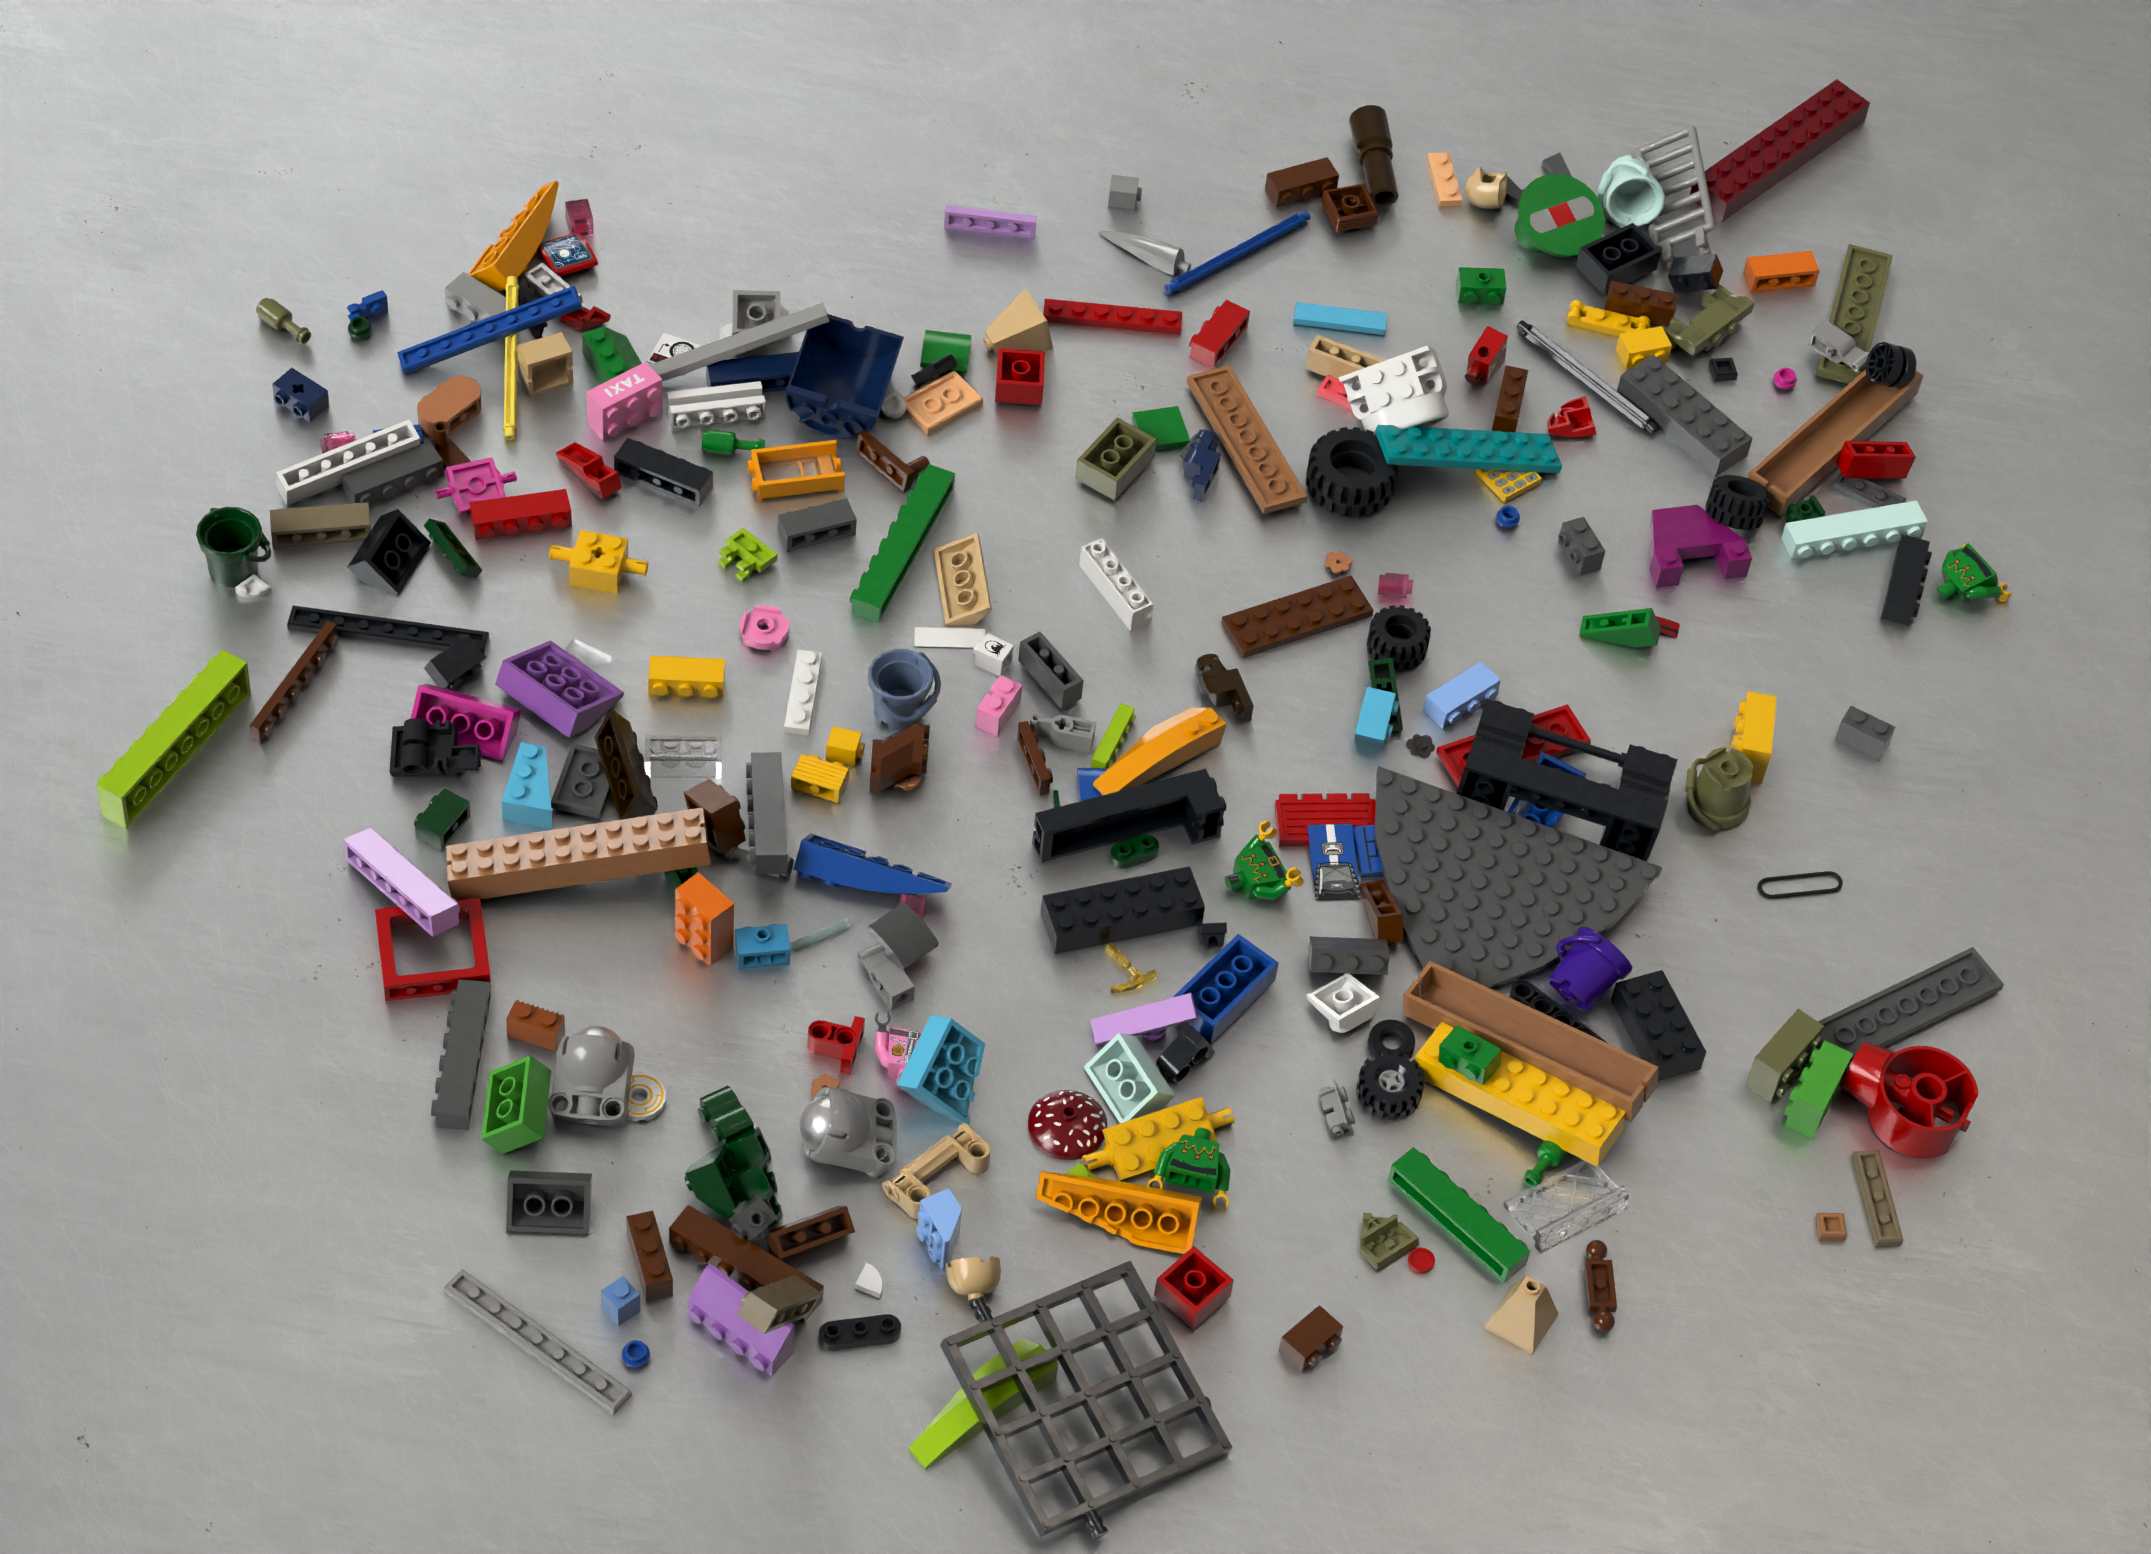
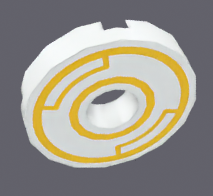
[614,1073,666,1122]

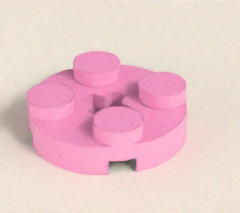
[740,605,789,650]

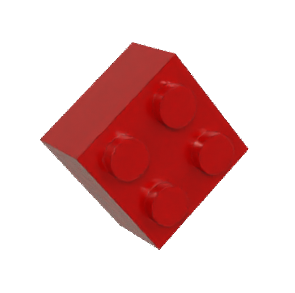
[995,348,1045,405]
[1154,1246,1234,1330]

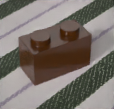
[1279,1305,1343,1372]

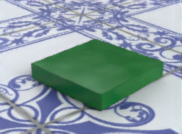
[1132,406,1190,451]

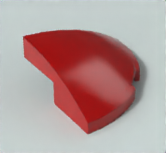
[1547,396,1596,437]

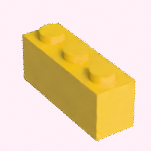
[648,655,725,698]

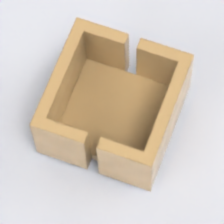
[517,332,573,397]

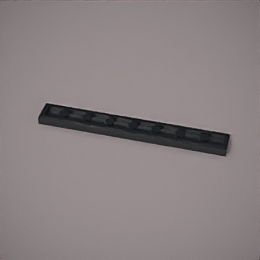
[287,605,489,655]

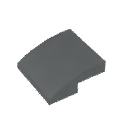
[867,902,939,971]

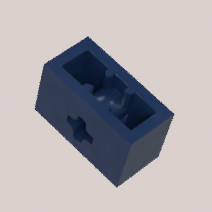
[272,368,329,423]

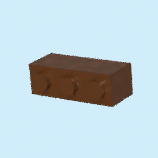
[1265,157,1339,207]
[1604,281,1678,328]
[1492,365,1528,432]
[764,1206,855,1259]
[626,1210,673,1302]

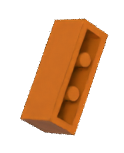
[1743,251,1820,293]

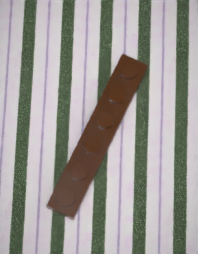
[249,621,339,744]

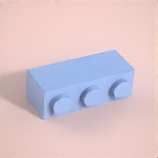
[1423,662,1501,729]

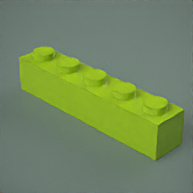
[1091,703,1136,768]

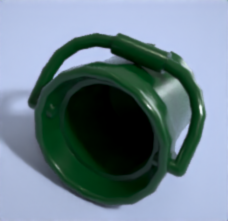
[196,506,271,588]

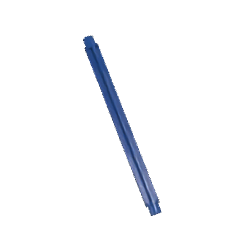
[1164,210,1310,294]

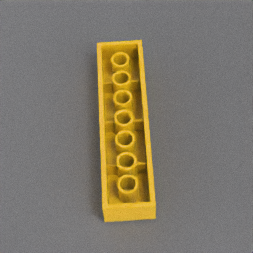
[1415,1022,1626,1167]

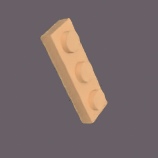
[1426,152,1462,207]

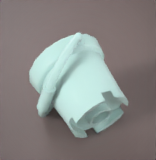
[1597,155,1665,228]

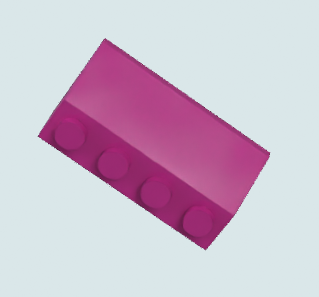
[410,683,522,761]

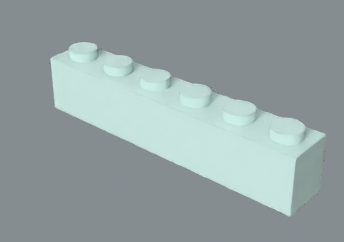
[1781,500,1928,560]

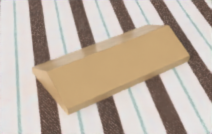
[933,533,992,627]

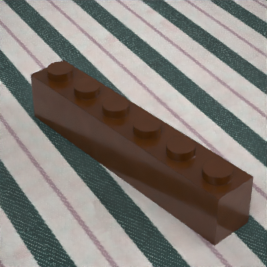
[669,1205,824,1323]

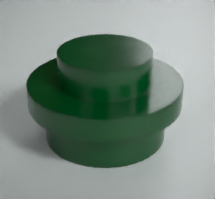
[348,317,372,339]

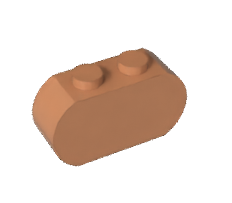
[417,376,482,439]

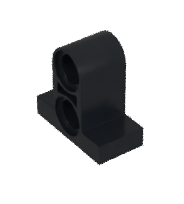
[1156,1021,1215,1083]

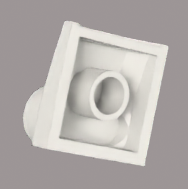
[1306,973,1380,1033]

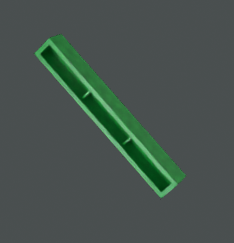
[850,464,955,623]

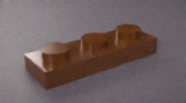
[1017,721,1053,796]

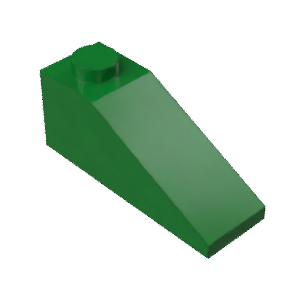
[1579,608,1661,648]

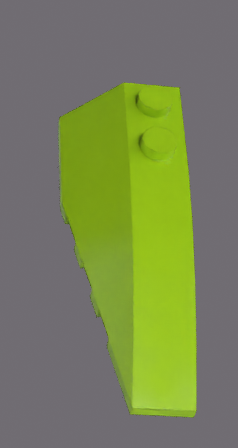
[908,1339,1058,1470]

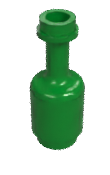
[701,430,765,456]
[1523,1141,1568,1188]

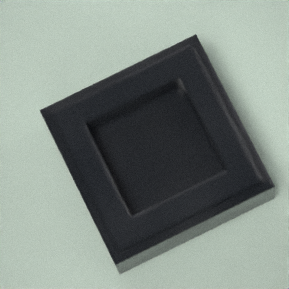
[1709,358,1738,381]

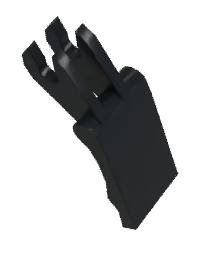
[518,281,548,339]

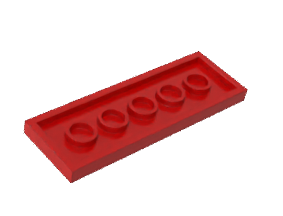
[1436,704,1591,788]

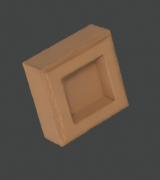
[1815,1213,1847,1241]

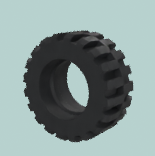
[1306,427,1399,517]

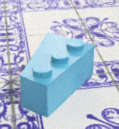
[502,742,552,829]

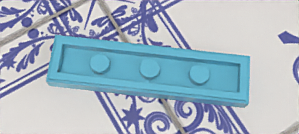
[1294,302,1387,335]

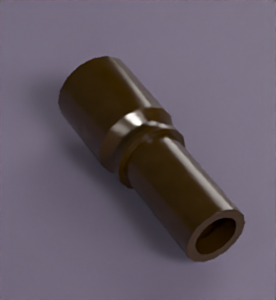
[1349,105,1398,207]

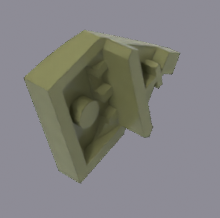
[1360,1213,1419,1271]

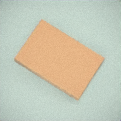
[903,370,983,435]

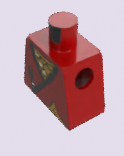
[1465,326,1508,384]

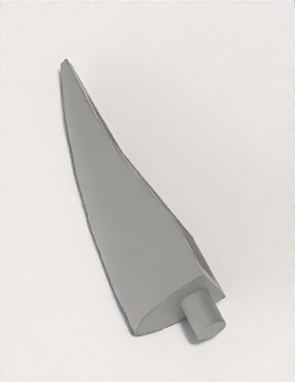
[1099,231,1191,276]

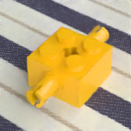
[549,530,649,594]

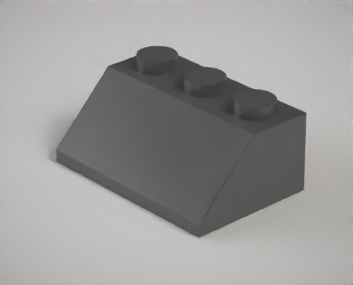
[506,1170,592,1234]

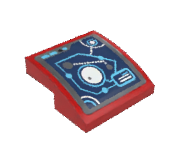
[537,232,598,277]

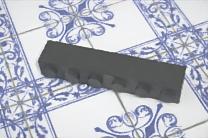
[746,752,787,874]
[431,979,491,1130]

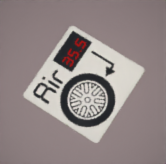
[647,333,701,363]

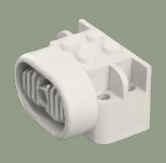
[1338,345,1449,435]

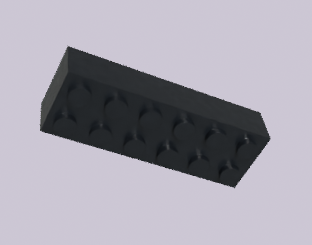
[1040,866,1205,954]

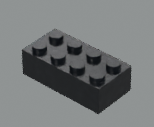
[1611,970,1706,1081]

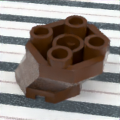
[869,722,930,792]

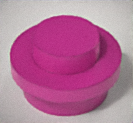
[1773,368,1797,389]

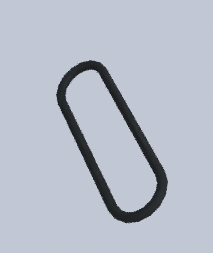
[1758,871,1843,898]

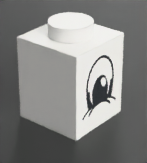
[973,634,1014,676]

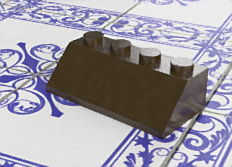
[594,710,658,820]

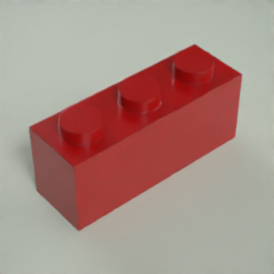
[1189,299,1250,369]
[1836,441,1916,479]

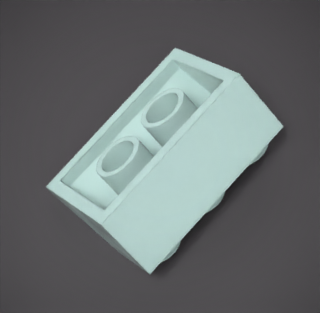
[1084,1033,1175,1123]

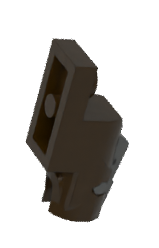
[1195,654,1254,723]

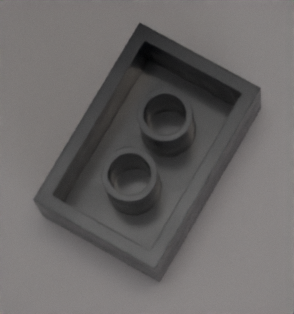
[1576,223,1661,295]

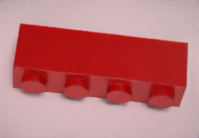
[470,489,572,540]

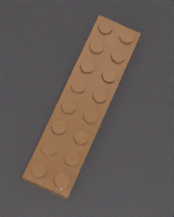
[1186,365,1308,514]

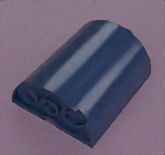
[785,314,904,438]

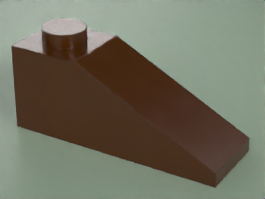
[1359,880,1404,945]

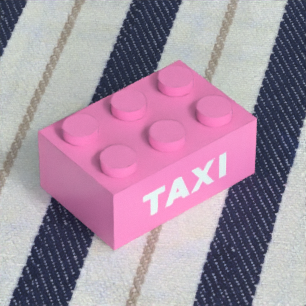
[586,362,662,441]

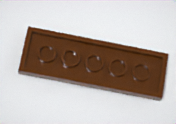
[1221,575,1374,658]

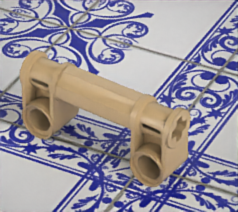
[882,1123,990,1219]

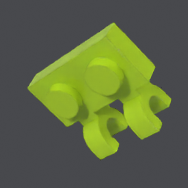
[718,528,778,582]

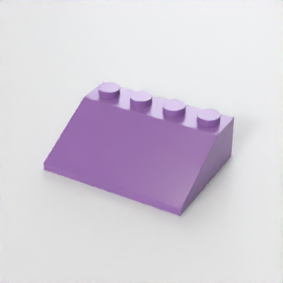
[495,640,624,738]

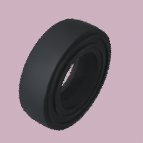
[1368,1019,1415,1058]

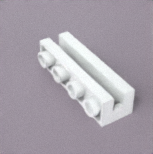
[667,381,766,429]
[1079,538,1153,632]

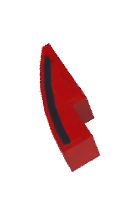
[556,442,622,499]

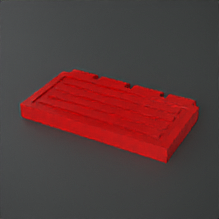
[1274,793,1376,846]

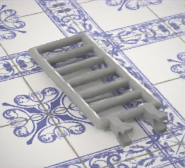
[1634,126,1715,270]

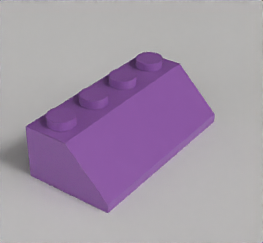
[688,1263,795,1376]

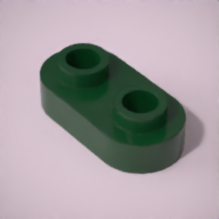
[1110,835,1159,868]

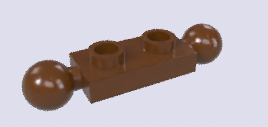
[1584,1240,1617,1332]

